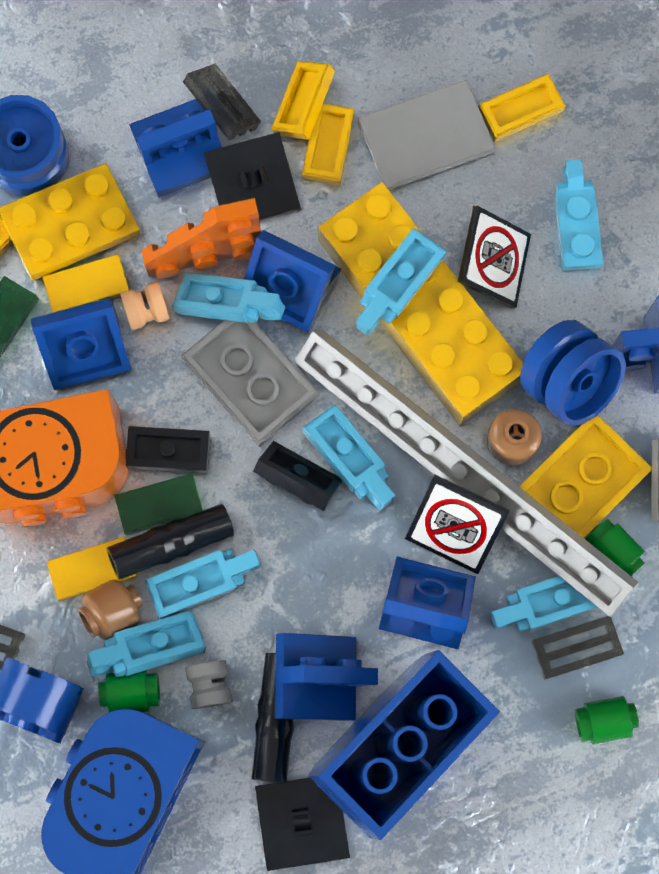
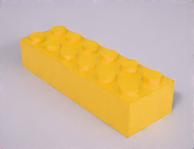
[318,182,523,426]

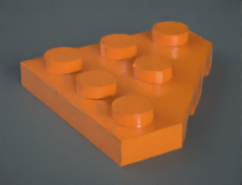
[141,198,261,278]

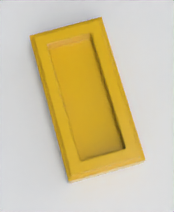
[271,61,335,140]
[478,73,566,142]
[302,103,355,186]
[43,254,130,313]
[46,537,138,602]

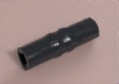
[106,504,234,580]
[251,653,294,783]

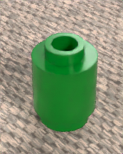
[585,518,645,576]
[98,670,160,712]
[575,696,639,744]

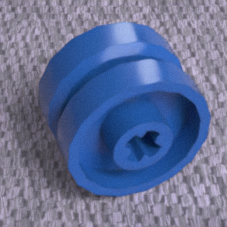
[0,95,69,196]
[520,320,626,426]

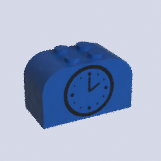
[308,650,500,840]
[41,709,205,874]

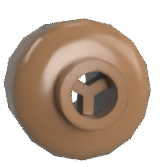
[487,409,542,466]
[78,579,143,640]

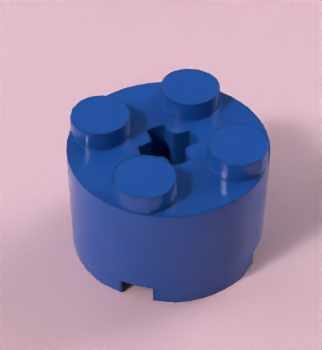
[0,657,84,744]

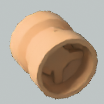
[120,281,170,331]

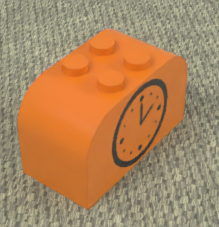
[0,389,129,527]

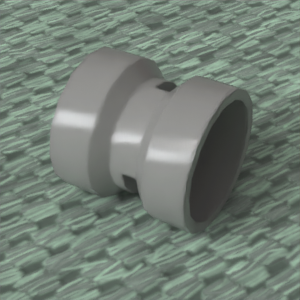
[185,660,233,709]

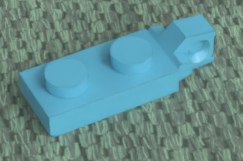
[554,159,604,271]
[355,228,447,337]
[172,272,286,323]
[302,404,396,511]
[145,549,262,619]
[489,576,598,632]
[86,611,206,677]

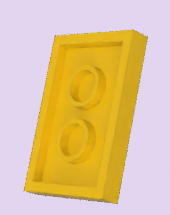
[0,163,140,281]
[519,415,652,538]

